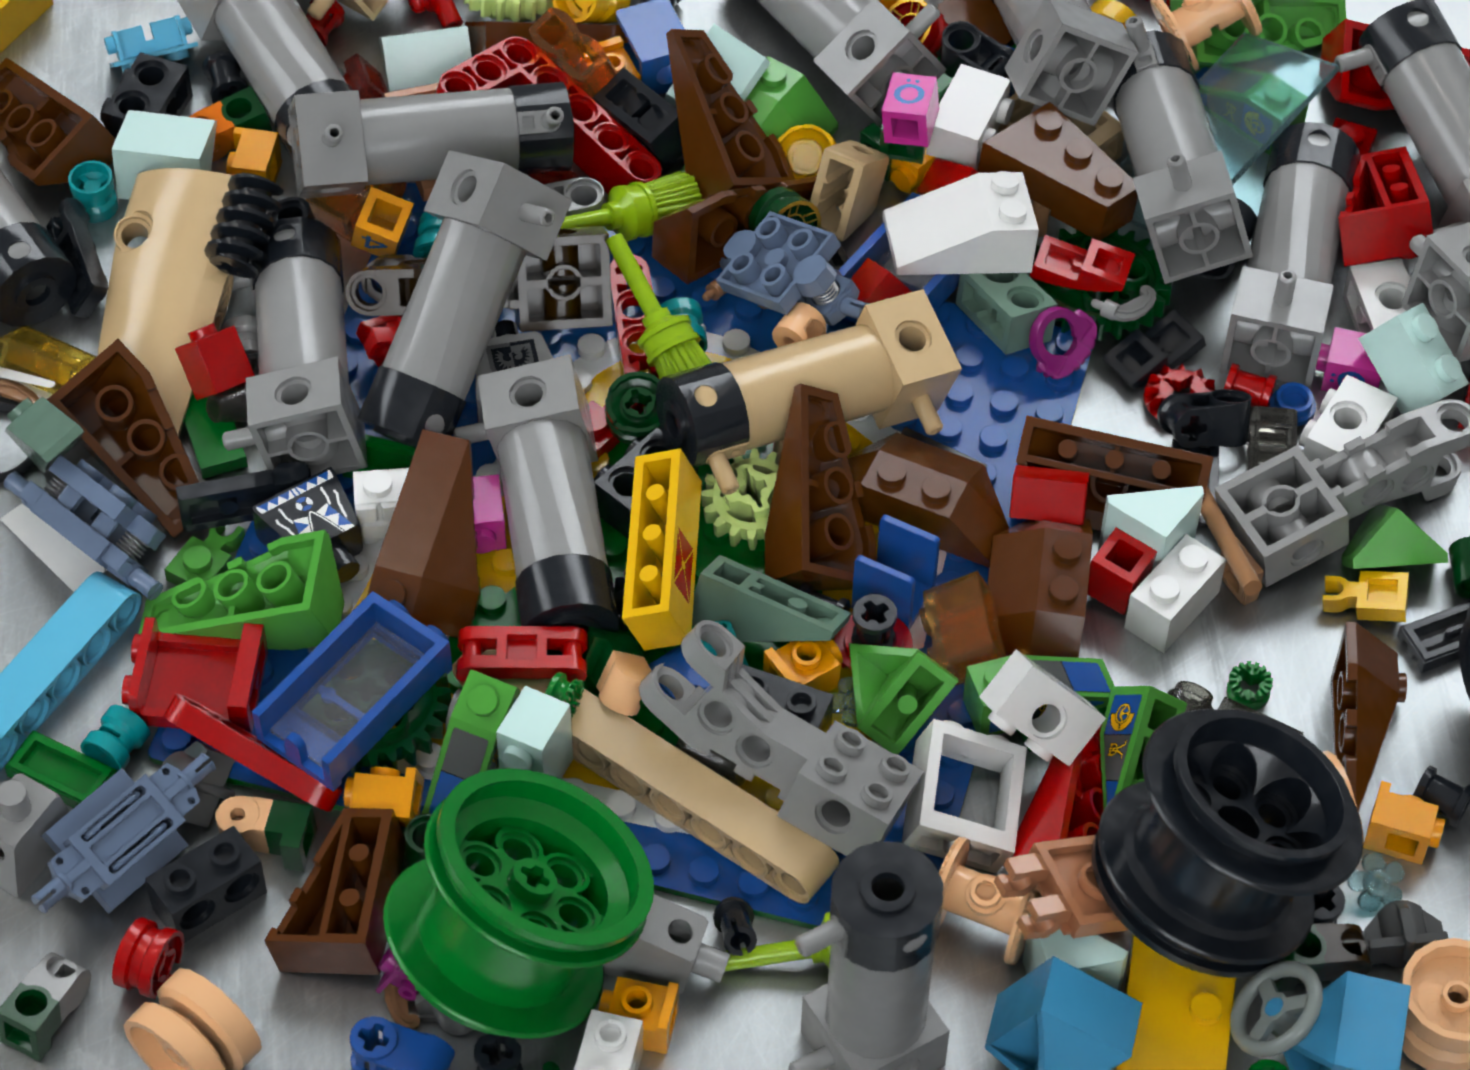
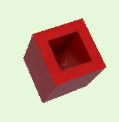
[175,323,255,400]
[1087,528,1157,615]

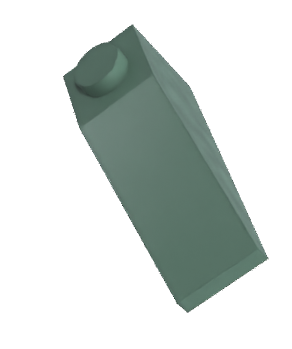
[5,396,84,474]
[692,555,851,642]

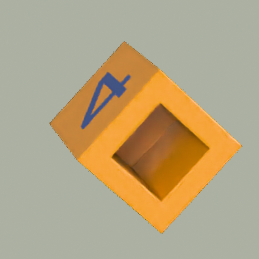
[351,187,414,256]

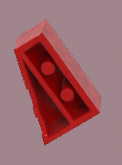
[1338,146,1433,267]

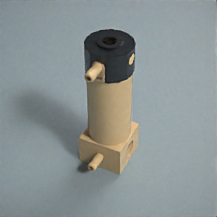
[656,289,962,495]

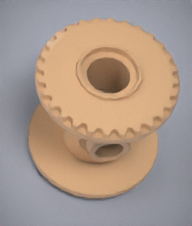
[1150,0,1263,72]
[939,837,1042,965]

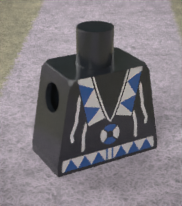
[251,467,363,583]

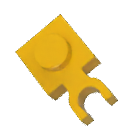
[1322,571,1409,622]

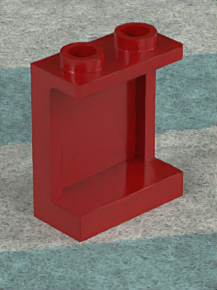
[121,617,268,733]

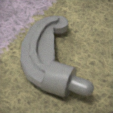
[1091,285,1156,322]

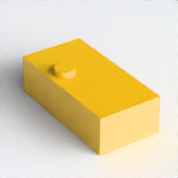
[1114,933,1236,1070]

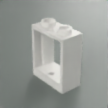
[902,719,1027,874]

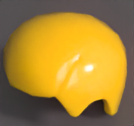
[778,124,836,179]

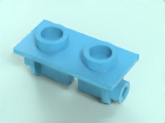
[104,15,198,72]

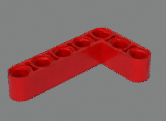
[435,36,662,194]

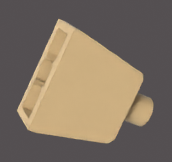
[810,140,889,242]

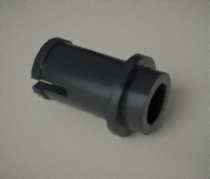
[713,897,757,956]

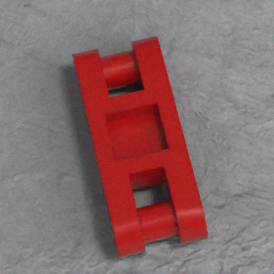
[456,626,588,683]

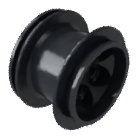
[1092,709,1364,978]

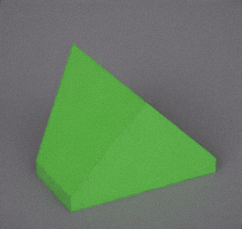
[1341,504,1448,569]
[849,643,958,755]

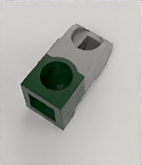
[0,952,91,1062]

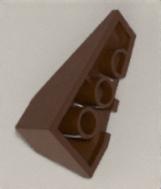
[666,29,795,199]
[765,384,877,591]

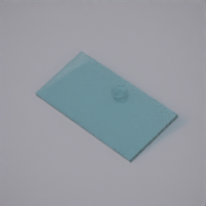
[1119,32,1340,230]

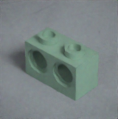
[956,273,1058,355]

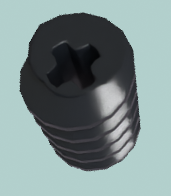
[204,173,284,279]

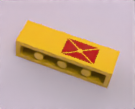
[622,448,702,651]

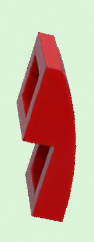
[1029,234,1135,292]

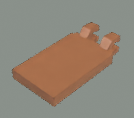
[994,835,1128,939]

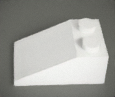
[883,171,1039,275]

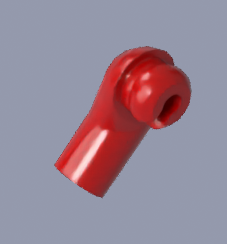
[408,0,463,28]

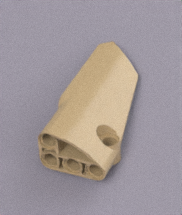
[97,168,234,437]

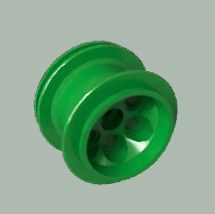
[383,768,654,1039]

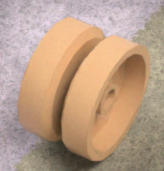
[1400,938,1470,1070]
[123,968,262,1070]

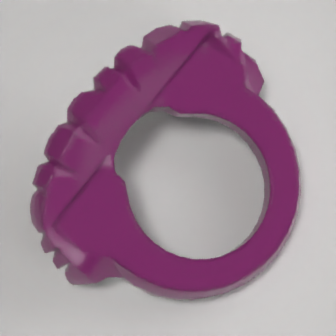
[1029,306,1098,380]

